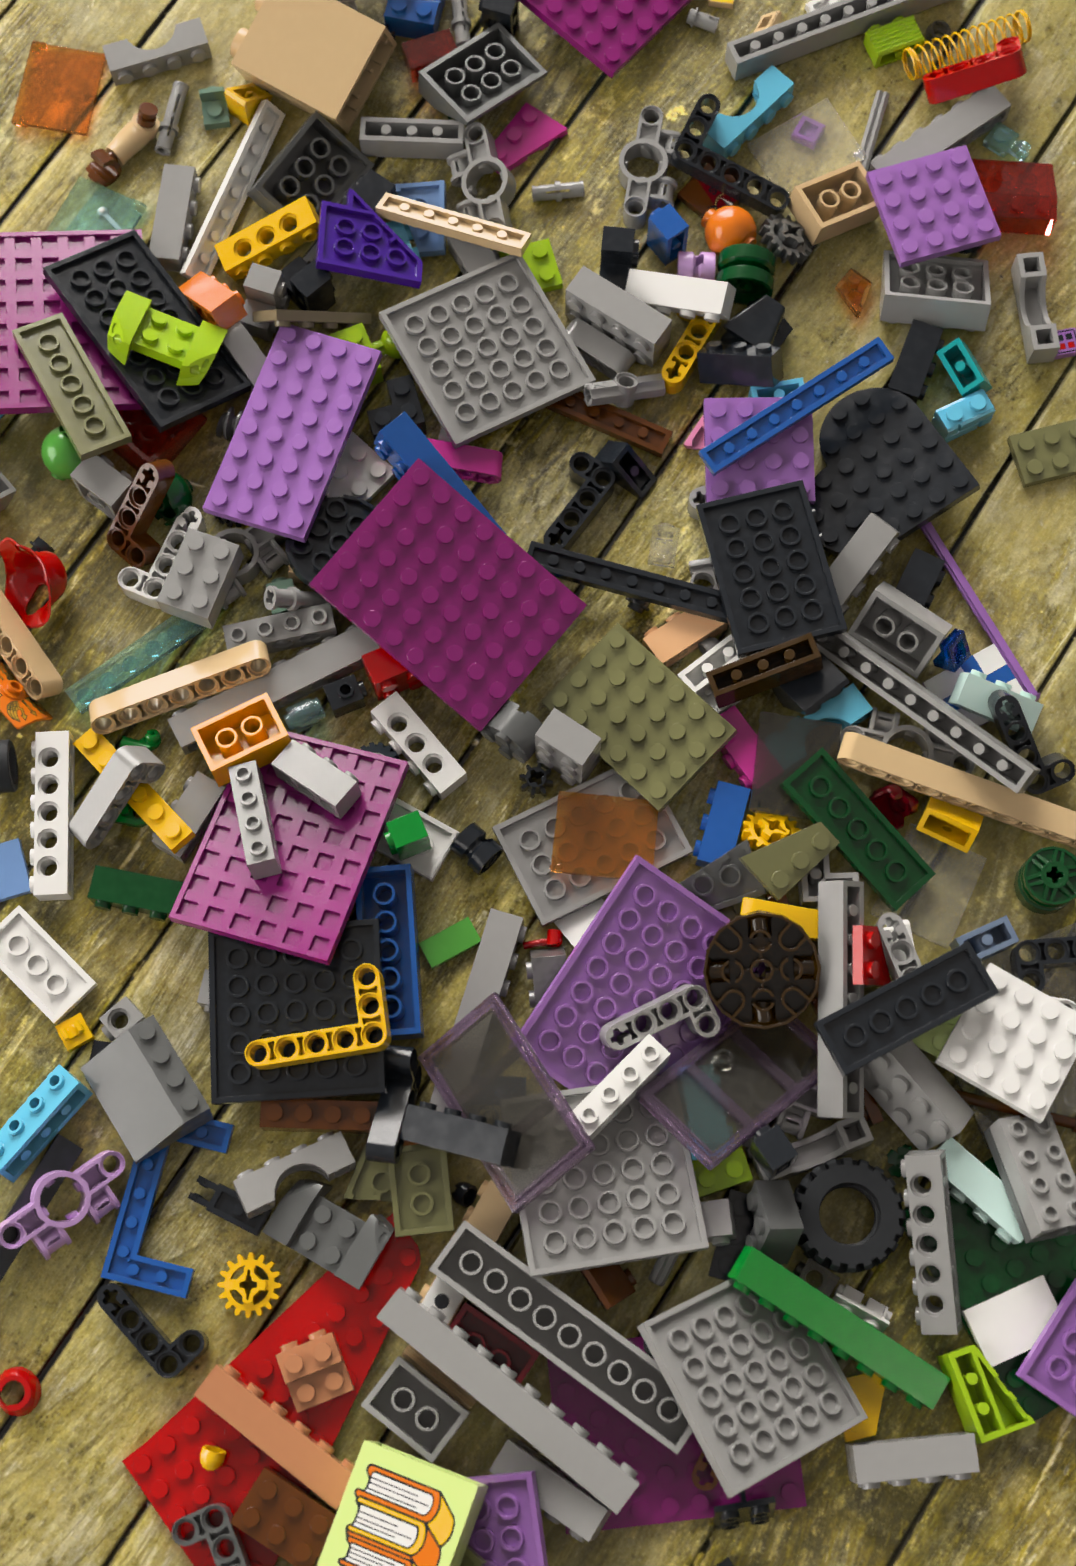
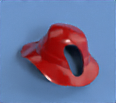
[0,537,67,628]

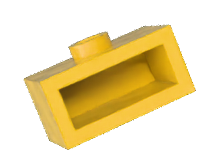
[916,796,984,853]

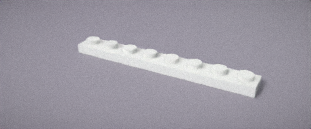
[180,99,285,280]

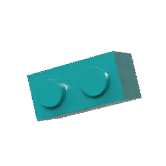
[936,337,993,397]

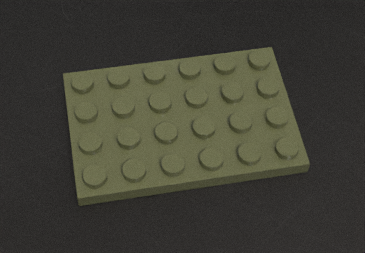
[541,623,738,813]

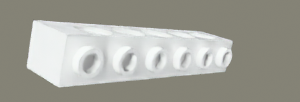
[29,730,75,901]

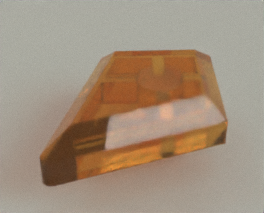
[835,268,872,318]

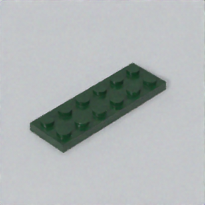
[780,747,936,912]

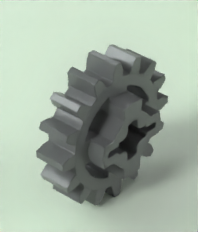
[758,213,814,266]

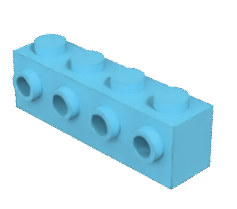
[0,1064,93,1183]

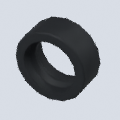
[0,739,18,793]

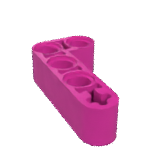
[393,438,503,484]

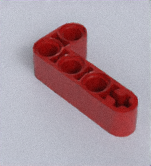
[922,36,1027,104]

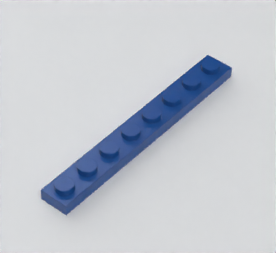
[698,337,894,476]

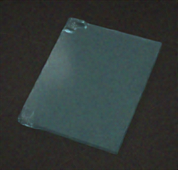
[47,177,147,231]

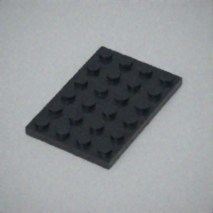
[696,480,847,658]

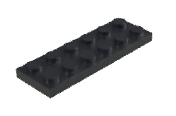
[813,941,999,1077]

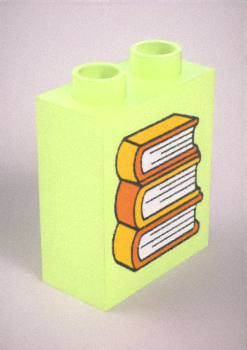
[317,1440,489,1566]

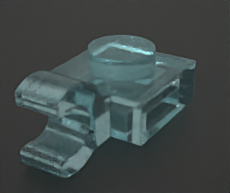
[982,122,1031,162]

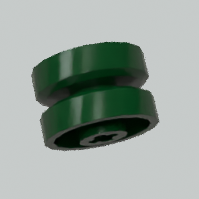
[716,243,776,305]

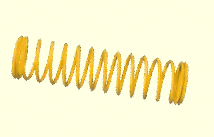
[902,9,1032,81]

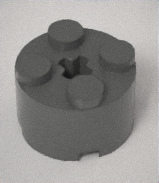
[481,700,542,764]

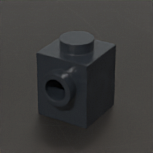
[323,674,368,718]

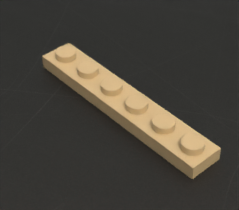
[375,192,531,257]

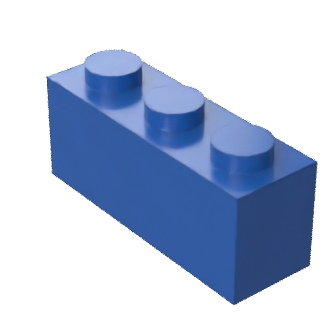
[692,780,751,867]

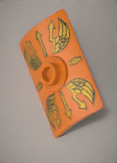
[0,662,53,730]

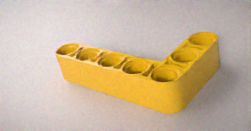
[244,963,391,1070]

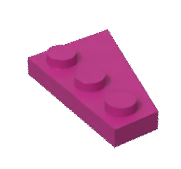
[495,102,568,175]

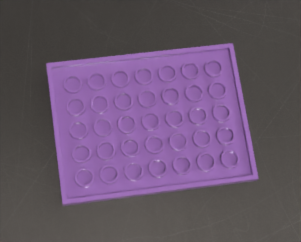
[508,855,766,1089]

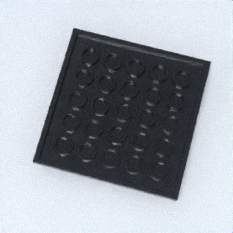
[208,919,387,1105]

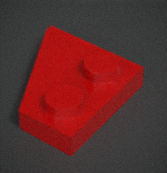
[853,925,891,986]

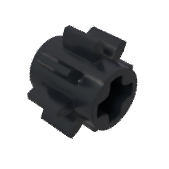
[519,762,553,799]

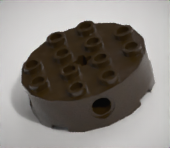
[703,910,821,1030]

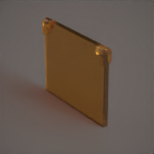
[11,41,106,136]
[550,791,658,879]

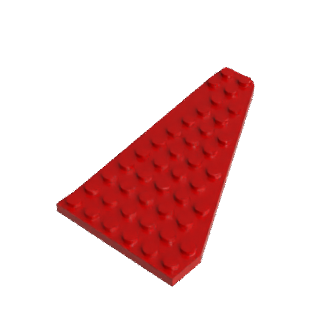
[122,1213,421,1566]

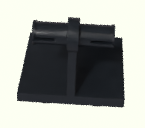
[713,1490,776,1530]

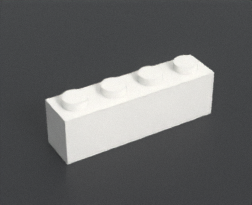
[625,269,736,323]

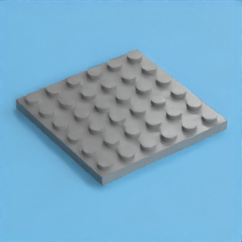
[379,255,596,449]
[501,1073,709,1278]
[637,1264,868,1499]

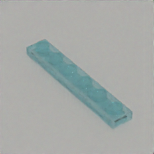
[64,616,207,714]

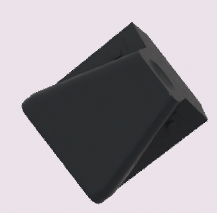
[720,294,793,347]

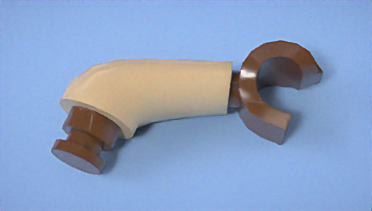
[86,102,160,187]

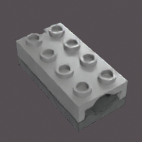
[984,1110,1076,1244]

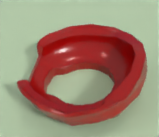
[0,1367,41,1417]

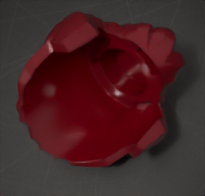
[869,784,919,830]

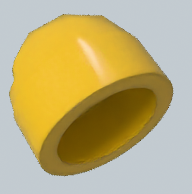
[200,1445,226,1470]

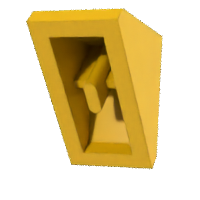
[224,83,273,126]

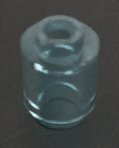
[283,697,326,734]

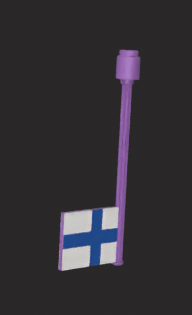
[920,521,1041,726]

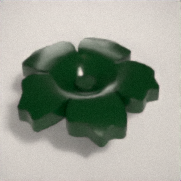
[886,1144,912,1180]

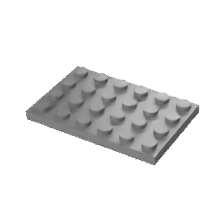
[492,769,693,928]

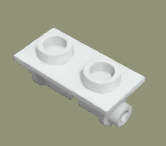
[832,1284,893,1333]

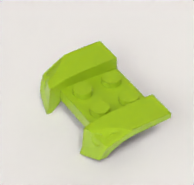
[107,290,228,386]

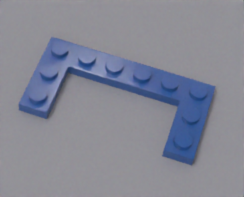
[100,1120,235,1299]

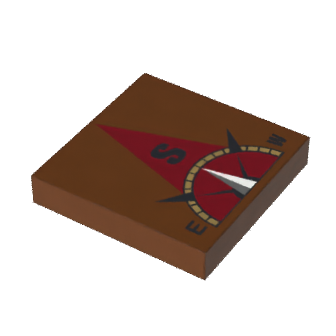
[677,163,750,218]

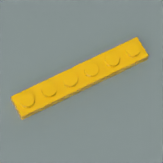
[73,728,196,854]

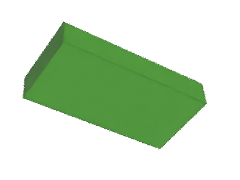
[419,917,481,970]

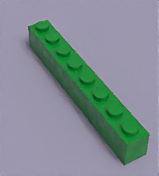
[727,1245,951,1410]

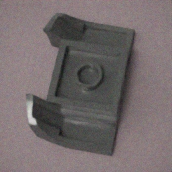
[262,1179,395,1290]

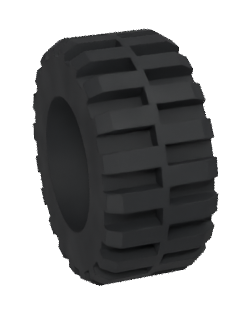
[793,1158,906,1274]

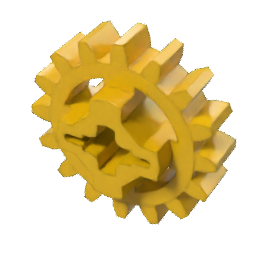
[740,808,802,851]
[217,1252,283,1318]

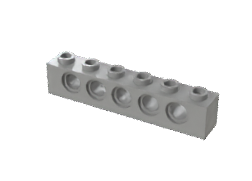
[901,1149,962,1335]

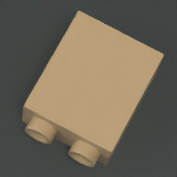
[230,0,397,135]

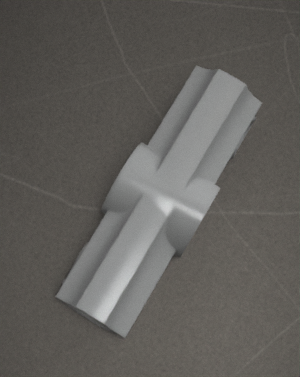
[583,372,666,408]

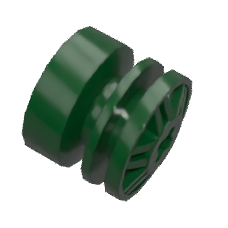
[1014,846,1076,915]

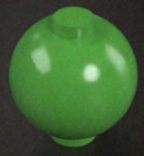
[41,426,82,481]

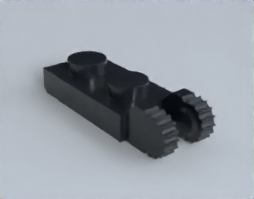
[188,1175,272,1237]

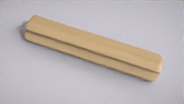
[402,1345,477,1410]

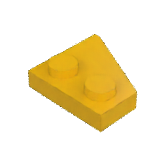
[843,1373,885,1442]

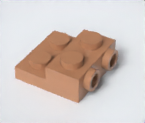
[275,1329,355,1413]

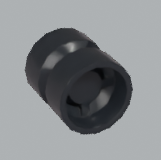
[450,822,503,875]

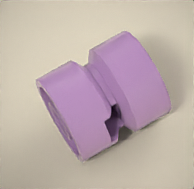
[677,251,716,280]

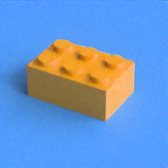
[190,692,291,787]

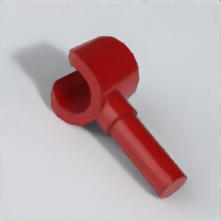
[523,929,563,949]

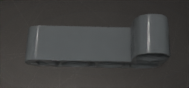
[171,1503,252,1566]

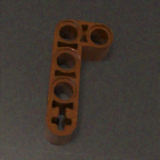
[107,459,175,568]

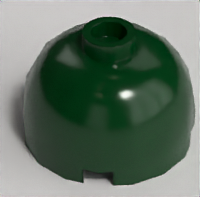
[155,472,193,526]

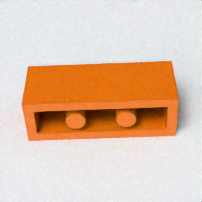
[179,271,248,329]

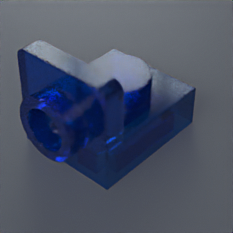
[933,628,971,673]

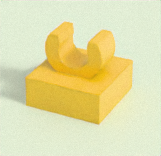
[55,1012,95,1052]

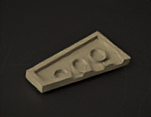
[252,309,371,329]

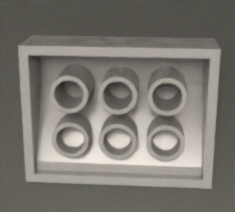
[879,250,991,332]

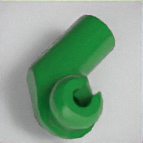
[120,729,161,751]

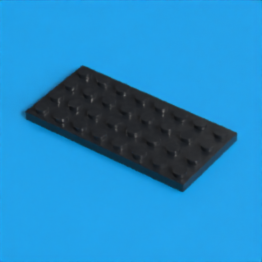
[43,229,252,433]

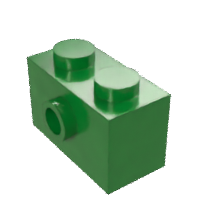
[384,810,431,861]

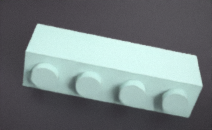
[936,1137,1024,1245]

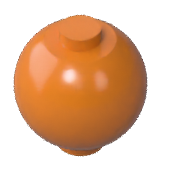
[701,205,757,256]

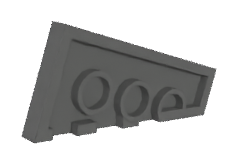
[679,839,767,910]

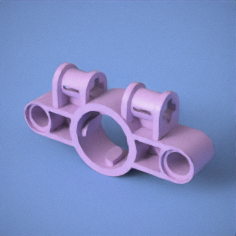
[0,1150,125,1260]

